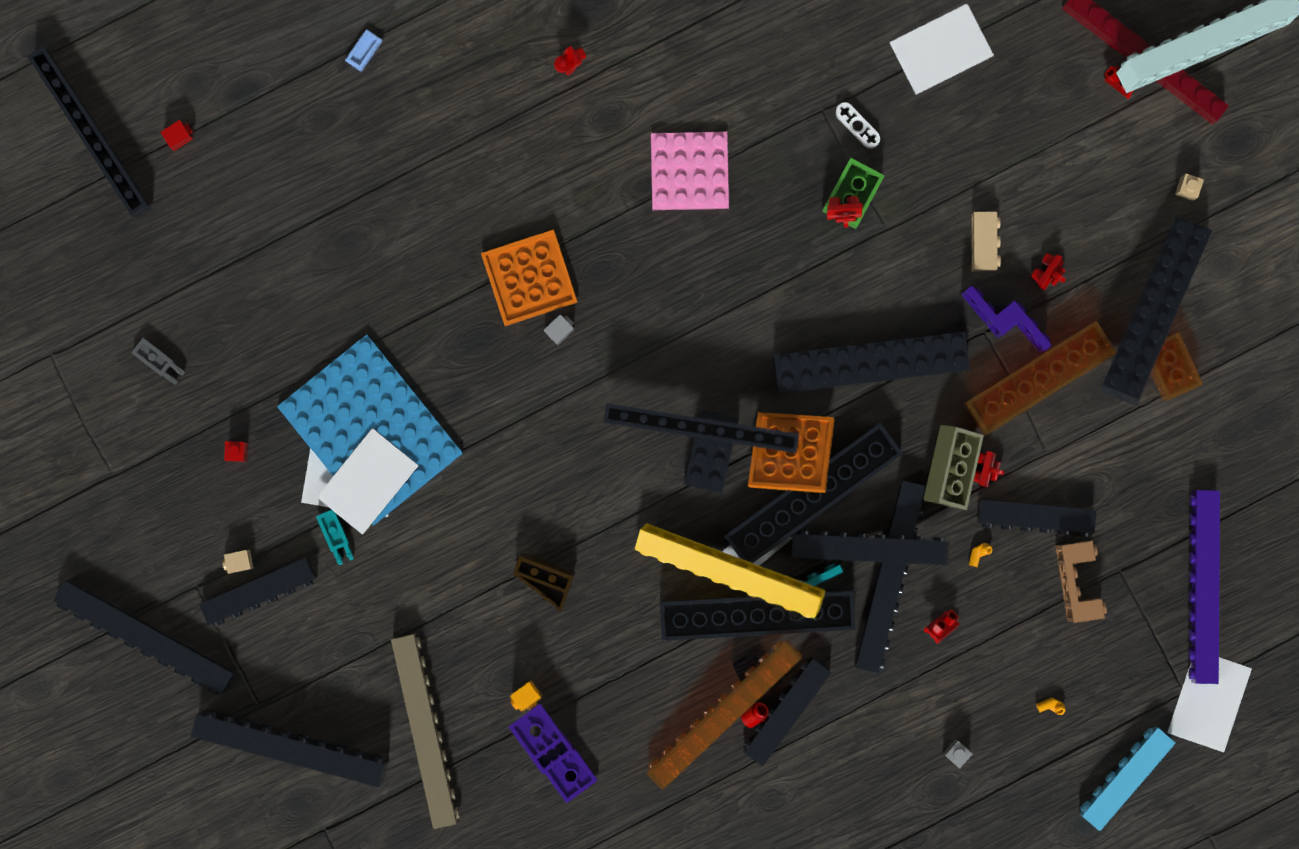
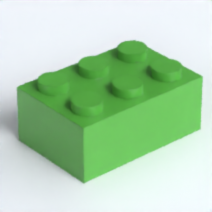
[822,158,884,229]

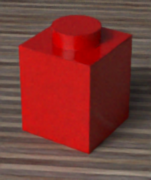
[160,120,193,151]
[224,441,248,462]

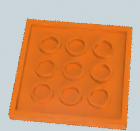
[481,230,578,326]
[748,412,834,493]

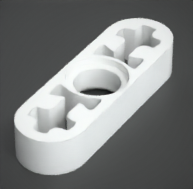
[836,103,880,149]

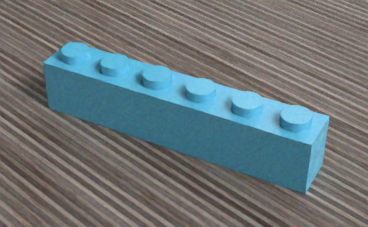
[1079,726,1175,831]

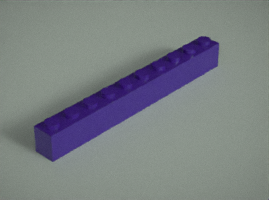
[1188,490,1220,684]

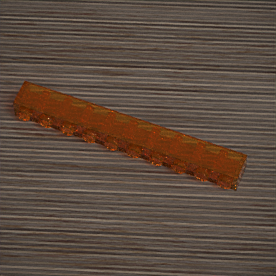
[646,639,803,790]

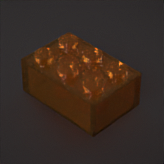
[1151,332,1203,402]

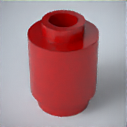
[741,703,768,728]

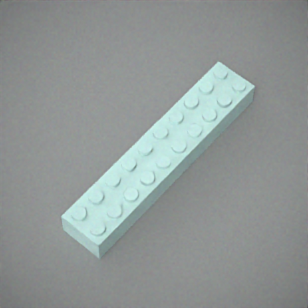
[1117,0,1299,93]

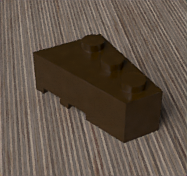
[513,552,576,612]

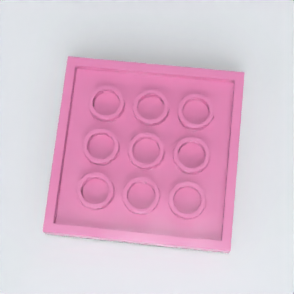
[651,132,729,210]

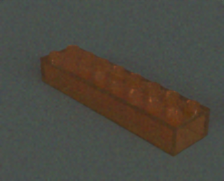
[963,321,1117,436]

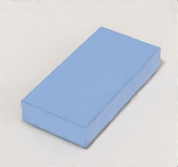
[345,29,383,72]

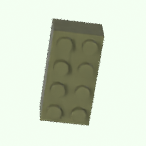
[924,425,984,510]

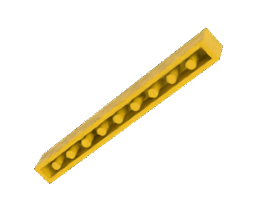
[635,523,825,618]

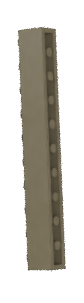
[391,634,460,829]

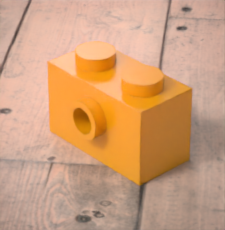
[510,680,542,712]

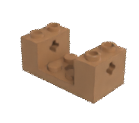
[1055,541,1107,623]

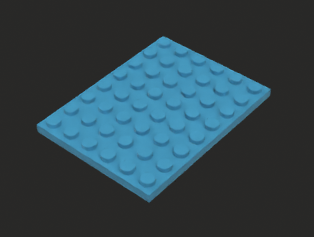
[277,335,463,526]

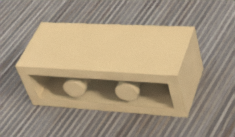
[972,212,1001,271]

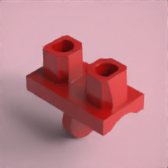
[554,46,587,76]
[1104,65,1134,99]
[827,196,863,228]
[1031,253,1066,291]
[974,451,1005,488]
[924,610,960,644]

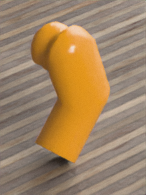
[968,543,993,567]
[1036,698,1066,715]

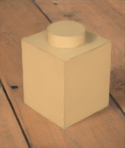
[1175,174,1204,201]
[222,550,254,574]

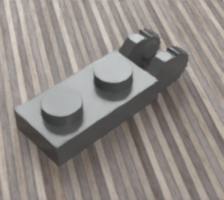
[131,338,185,384]

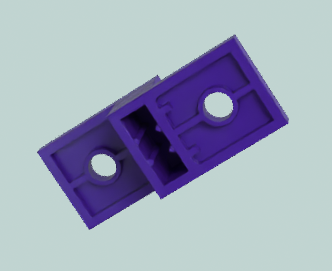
[961,286,1052,353]
[509,704,598,803]

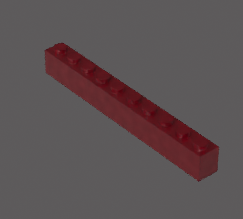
[1062,0,1229,125]

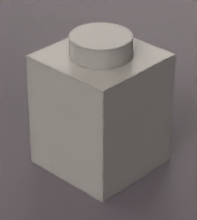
[544,315,574,345]
[943,739,972,768]

